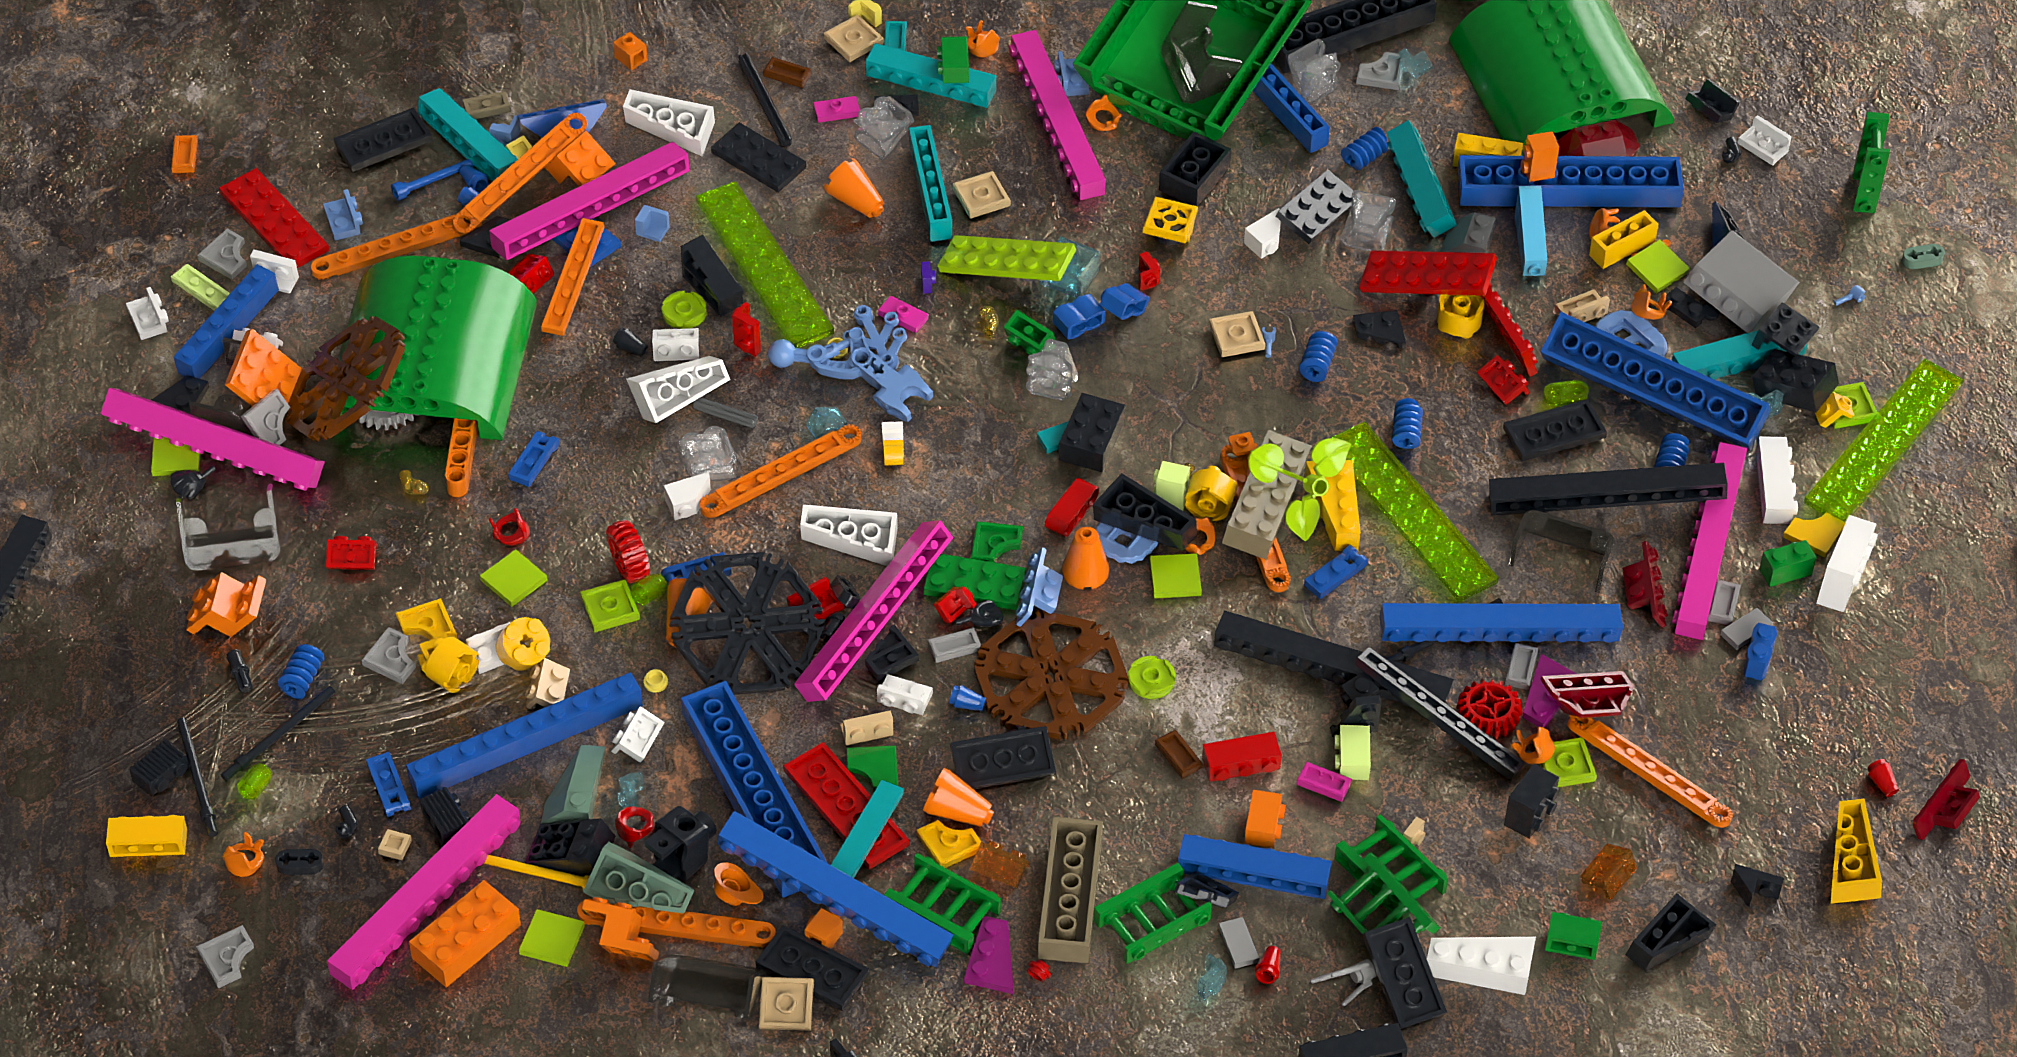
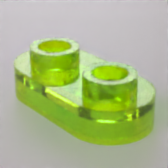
[1543,380,1589,406]

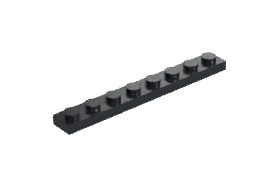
[1354,647,1525,780]

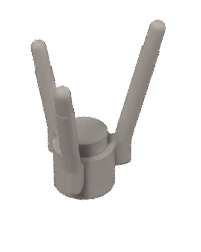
[1310,959,1376,1006]

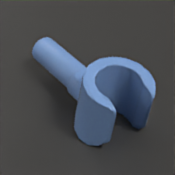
[1834,285,1866,306]
[1262,327,1276,358]

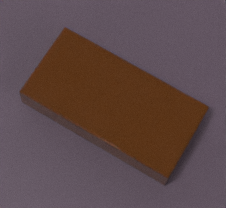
[763,57,812,88]
[1155,729,1203,778]

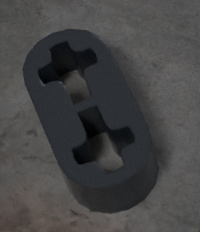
[830,575,861,609]
[275,849,324,875]

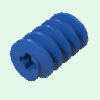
[1340,127,1388,170]
[1299,331,1338,382]
[1392,398,1423,449]
[1654,433,1689,467]
[278,644,325,699]

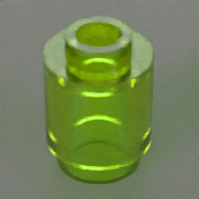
[631,573,667,605]
[237,763,272,800]

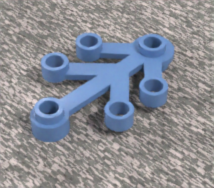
[843,305,907,370]

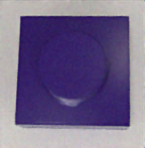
[921,261,936,294]

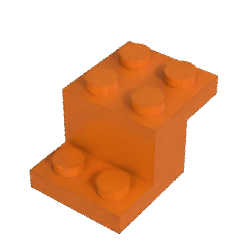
[545,131,616,187]
[186,572,266,637]
[582,897,659,962]

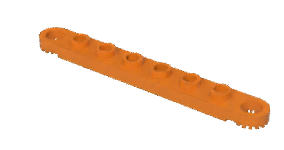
[452,112,587,235]
[311,214,482,280]
[700,424,862,518]
[1220,444,1291,592]
[1567,715,1733,828]
[577,899,776,949]

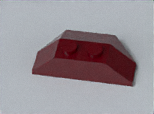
[1557,120,1640,157]
[1540,671,1634,718]

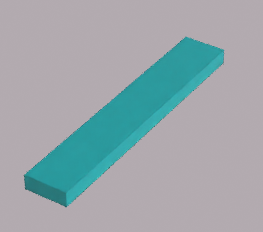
[831,780,904,878]

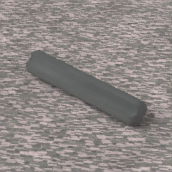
[693,397,758,428]

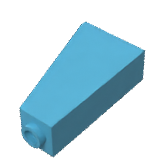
[1514,186,1547,276]

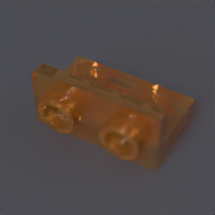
[970,841,1030,889]
[1580,843,1637,899]

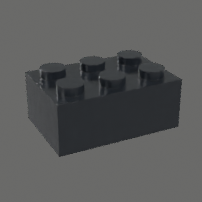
[1159,132,1231,207]
[1752,349,1839,412]
[1059,393,1126,472]

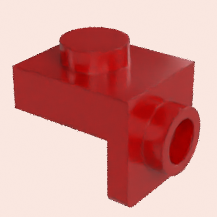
[1138,251,1161,291]
[933,586,977,624]

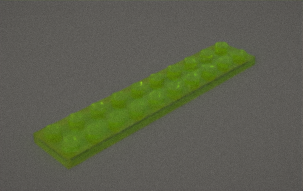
[696,181,834,348]
[1804,358,1964,523]
[1330,421,1499,602]

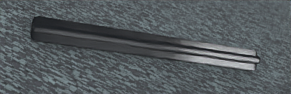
[738,53,792,147]

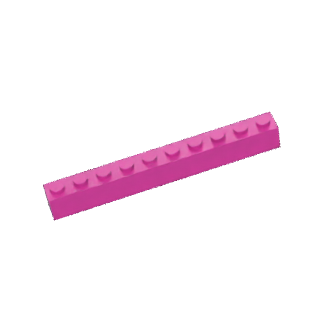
[1008,30,1106,200]
[489,142,690,260]
[101,388,325,491]
[1672,442,1747,640]
[794,520,953,702]
[327,794,521,990]

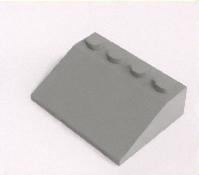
[1683,231,1800,333]

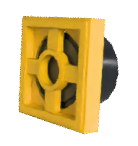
[1143,196,1198,245]

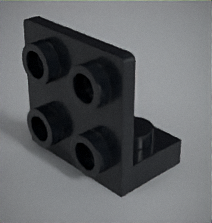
[1752,302,1819,356]

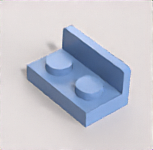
[1054,51,1089,96]
[323,189,363,240]

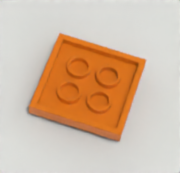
[225,329,302,407]

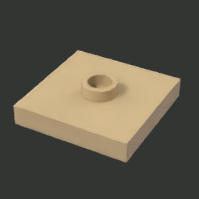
[824,14,884,62]
[953,171,1011,218]
[1209,311,1265,357]
[759,977,814,1031]

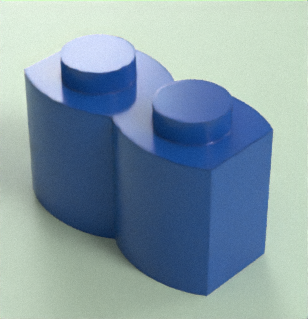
[1100,283,1150,320]
[1052,294,1106,339]
[1743,623,1777,681]

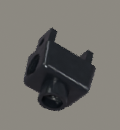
[644,806,717,881]

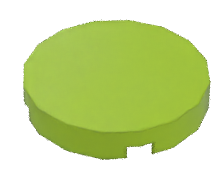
[662,291,707,329]
[1128,655,1176,699]

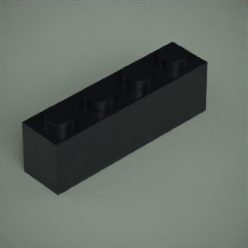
[1298,1023,1408,1057]

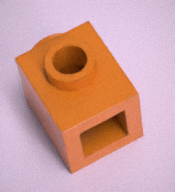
[613,32,648,71]
[805,908,843,949]

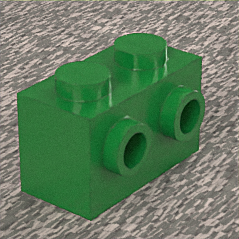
[937,36,969,83]
[1004,310,1057,360]
[1759,540,1817,587]
[1545,912,1602,960]

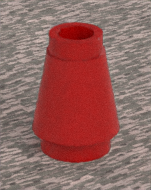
[1867,759,1899,797]
[1255,946,1281,984]

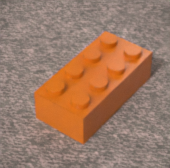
[409,880,521,988]

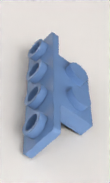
[1016,547,1063,627]

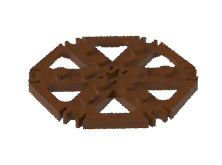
[285,316,405,442]
[974,610,1129,740]

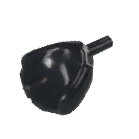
[170,465,216,500]
[956,600,1004,627]

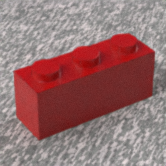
[1202,732,1282,782]

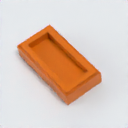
[171,135,198,173]

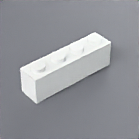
[1756,436,1798,524]

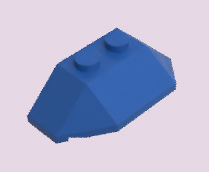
[517,99,607,138]

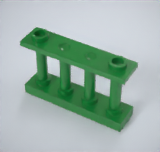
[1852,112,1890,213]
[1334,814,1448,921]
[1327,852,1441,935]
[884,853,1001,955]
[1094,863,1212,964]

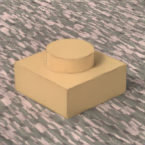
[1403,817,1426,846]
[378,829,412,860]

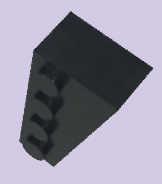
[1093,473,1197,551]

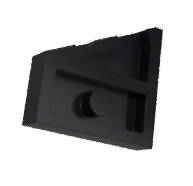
[459,215,511,258]
[1352,310,1406,349]
[151,375,209,415]
[865,624,919,681]
[1330,695,1381,737]
[1174,871,1239,908]

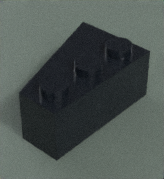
[680,234,744,317]
[1625,893,1717,971]

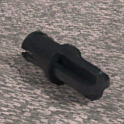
[226,649,253,693]

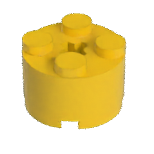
[1437,294,1484,339]
[1184,466,1238,521]
[496,617,550,671]
[422,636,479,693]

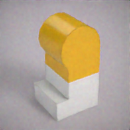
[882,422,904,466]

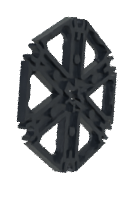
[669,552,825,695]

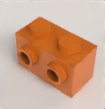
[1521,131,1559,182]
[1244,790,1286,849]

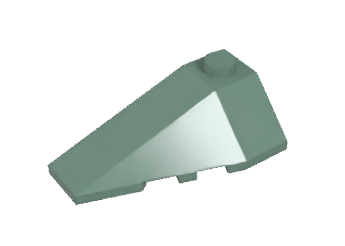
[541,745,606,824]
[583,842,695,913]

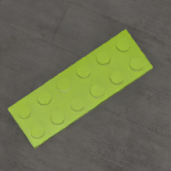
[938,235,1076,281]

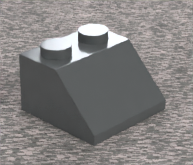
[1440,213,1496,253]

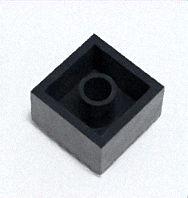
[1504,763,1560,839]

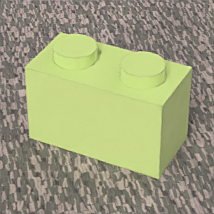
[1153,461,1190,511]
[1334,725,1371,780]

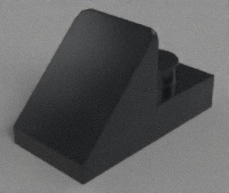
[1731,864,1784,907]

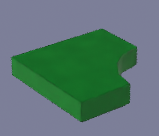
[971,521,1023,563]
[847,745,898,792]

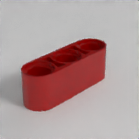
[1044,478,1100,537]

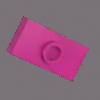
[813,96,860,123]
[878,296,928,333]
[1296,762,1352,802]

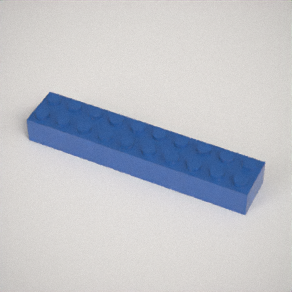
[1457,155,1684,207]
[1541,312,1771,451]
[681,681,828,898]

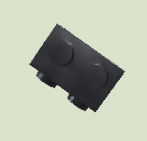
[1685,79,1740,123]

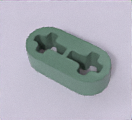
[1902,244,1945,269]

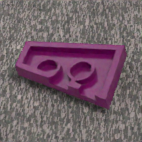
[1522,654,1576,728]
[964,916,1013,994]

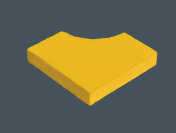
[1783,512,1846,558]
[395,598,457,640]
[916,820,984,868]

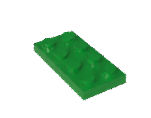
[924,554,1026,610]

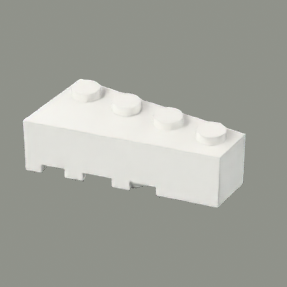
[623,90,715,156]
[626,356,731,423]
[800,505,898,566]
[1816,515,1878,612]
[1427,937,1536,995]

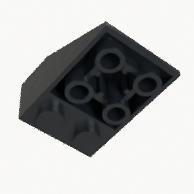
[525,818,616,877]

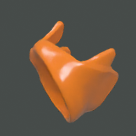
[965,20,1000,57]
[1086,94,1122,132]
[1589,208,1620,240]
[1631,284,1672,320]
[1185,517,1215,555]
[1511,726,1555,764]
[222,832,264,877]

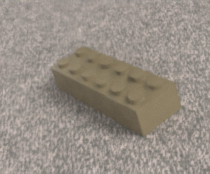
[1222,430,1312,560]
[1038,817,1103,964]

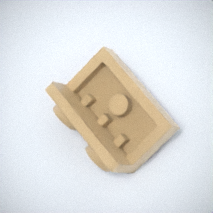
[1555,289,1610,322]
[525,658,570,709]
[841,710,893,745]

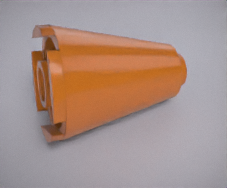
[824,158,884,218]
[1062,527,1109,590]
[666,578,713,647]
[923,768,994,827]

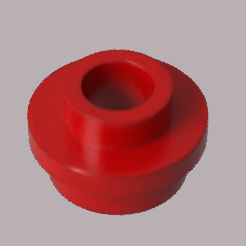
[1027,959,1051,982]

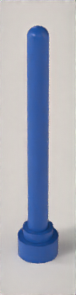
[391,156,480,201]

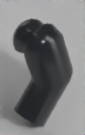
[1722,137,1742,164]
[335,805,358,838]

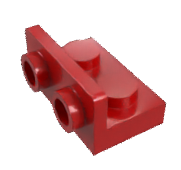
[507,254,554,294]
[1477,354,1530,405]
[326,536,378,570]

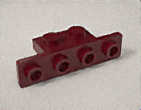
[1622,541,1668,628]
[1913,759,1980,840]

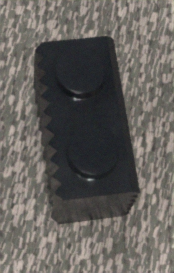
[129,739,189,797]
[420,787,471,846]

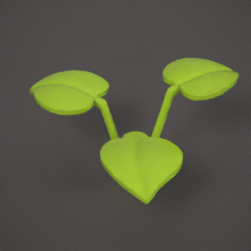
[1248,438,1351,541]

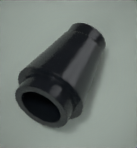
[613,327,648,357]

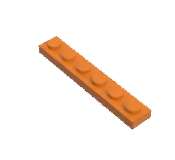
[541,218,604,336]

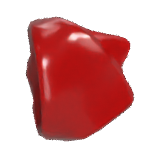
[489,508,530,546]
[615,806,654,848]

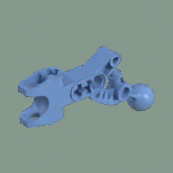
[768,327,934,422]

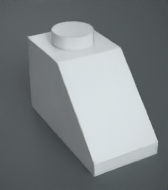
[1244,208,1281,259]
[664,472,711,520]

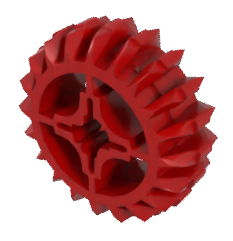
[606,520,650,584]
[1456,678,1523,740]

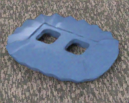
[1595,310,1668,357]
[1095,522,1159,564]

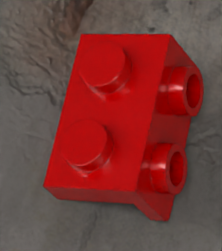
[732,302,761,357]
[787,577,845,620]

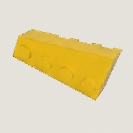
[1304,460,1361,551]
[1831,799,1882,904]

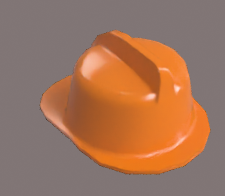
[714,862,764,906]

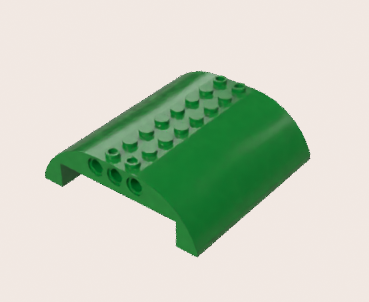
[1073,0,1312,141]
[1449,0,1674,156]
[337,256,537,441]

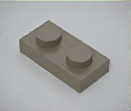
[463,91,511,119]

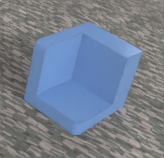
[489,116,521,147]
[635,205,670,242]

